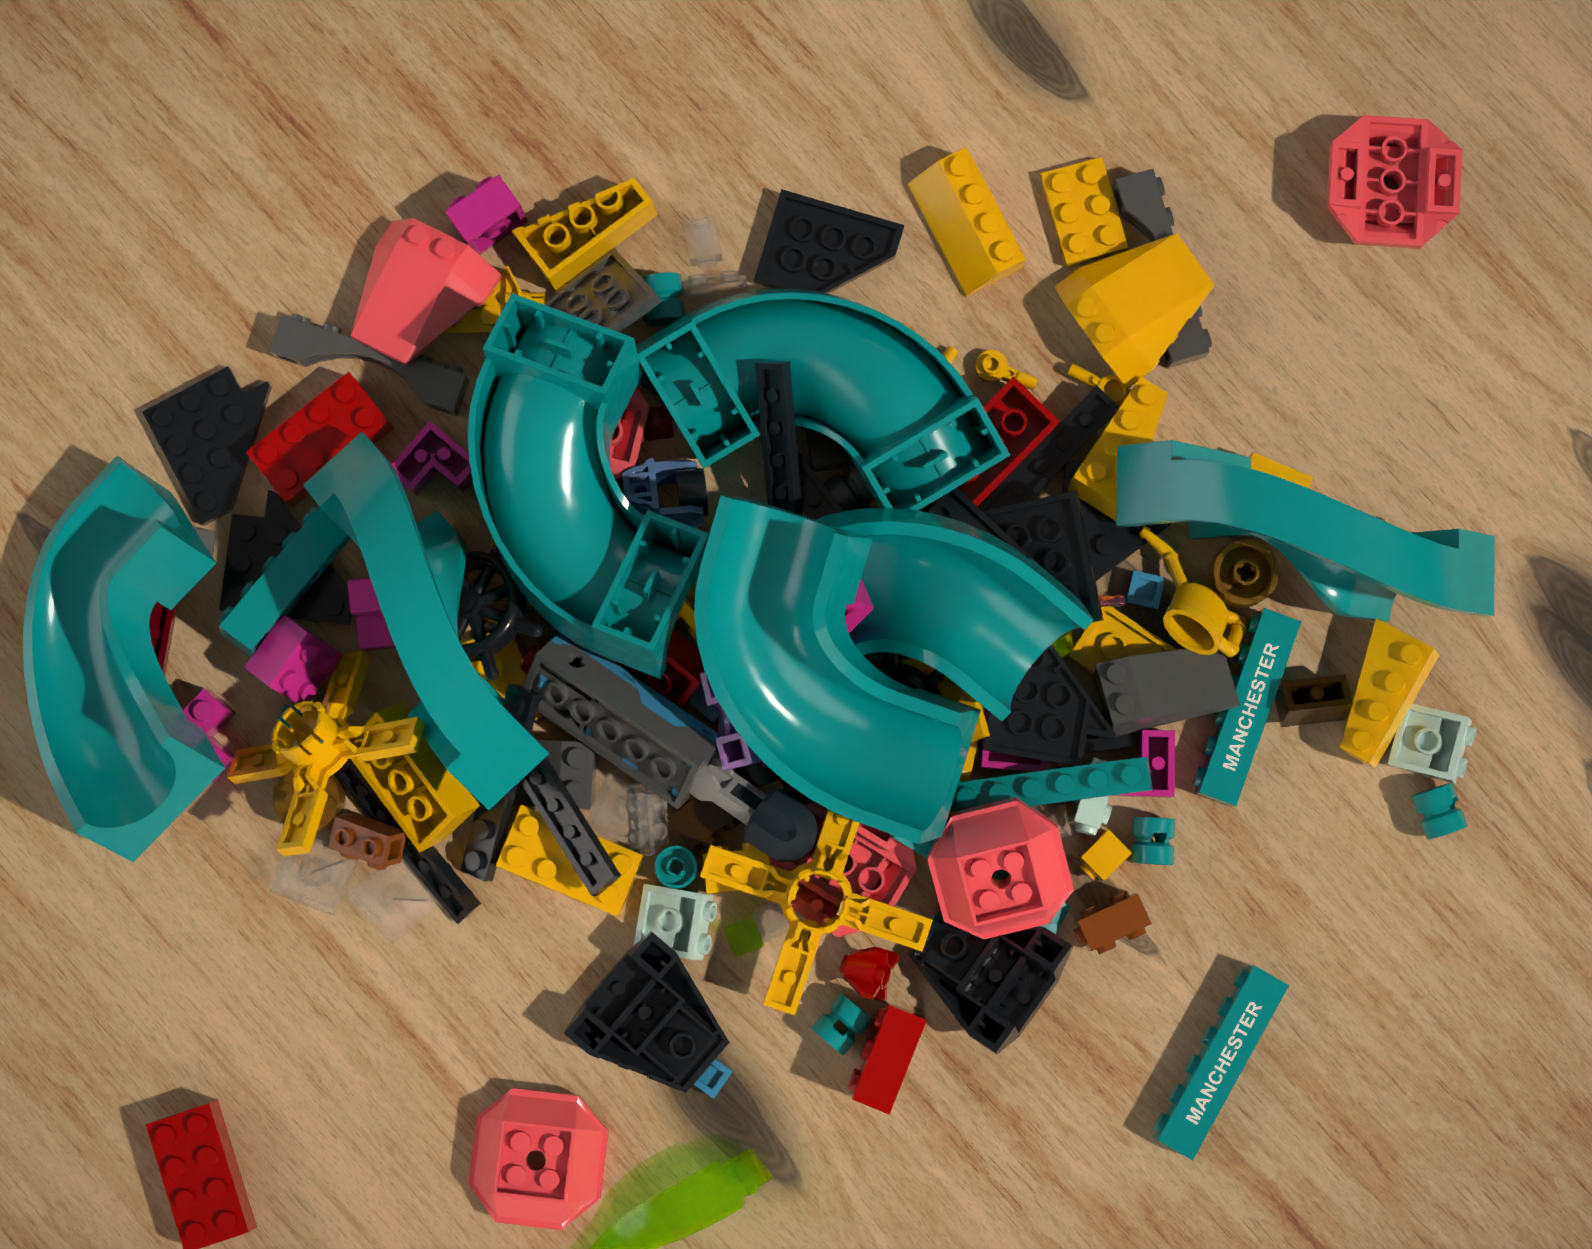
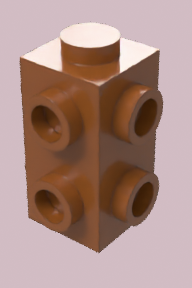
[328,812,407,870]
[1073,890,1152,954]

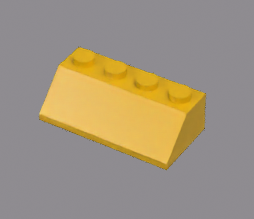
[908,146,1026,297]

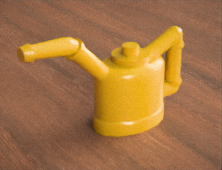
[1138,526,1247,657]

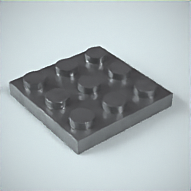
[545,248,661,333]

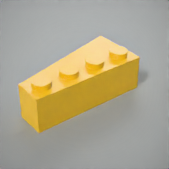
[511,178,658,291]
[1067,376,1168,521]
[1340,618,1439,769]

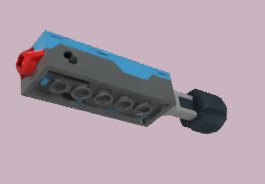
[520,632,818,862]

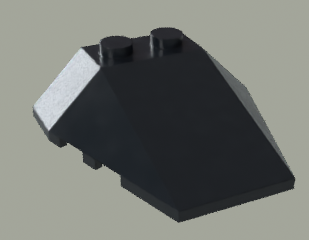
[908,909,1073,1055]
[564,931,730,1093]

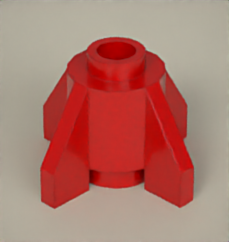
[840,947,899,1003]

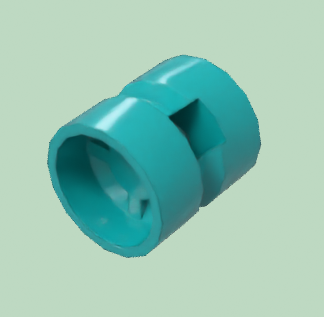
[642,272,685,327]
[1411,782,1468,840]
[1131,817,1176,865]
[655,846,699,889]
[811,992,873,1056]

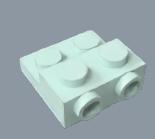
[1387,704,1476,784]
[1067,757,1112,836]
[634,884,717,960]

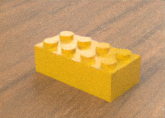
[351,701,480,853]
[496,805,645,917]

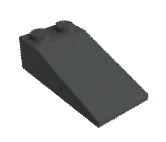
[1095,649,1240,736]

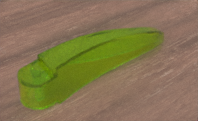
[590,1148,774,1249]

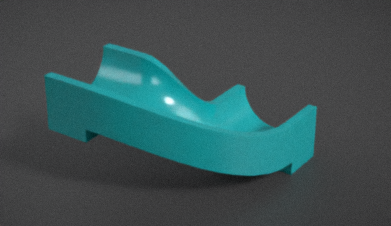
[636,289,1010,511]
[468,293,709,679]
[303,431,549,810]
[1116,440,1495,622]
[23,456,225,862]
[694,495,981,844]
[815,508,1094,721]

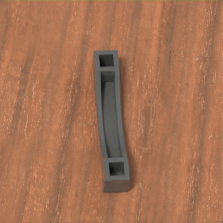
[1112,169,1212,368]
[269,313,470,416]

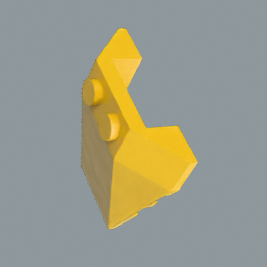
[1054,233,1215,389]

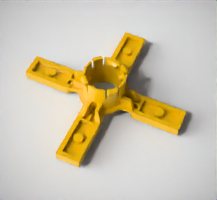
[227,650,425,857]
[700,809,933,1016]

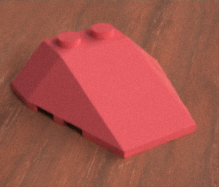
[351,218,502,366]

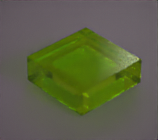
[723,915,765,958]

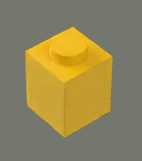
[1077,829,1132,881]

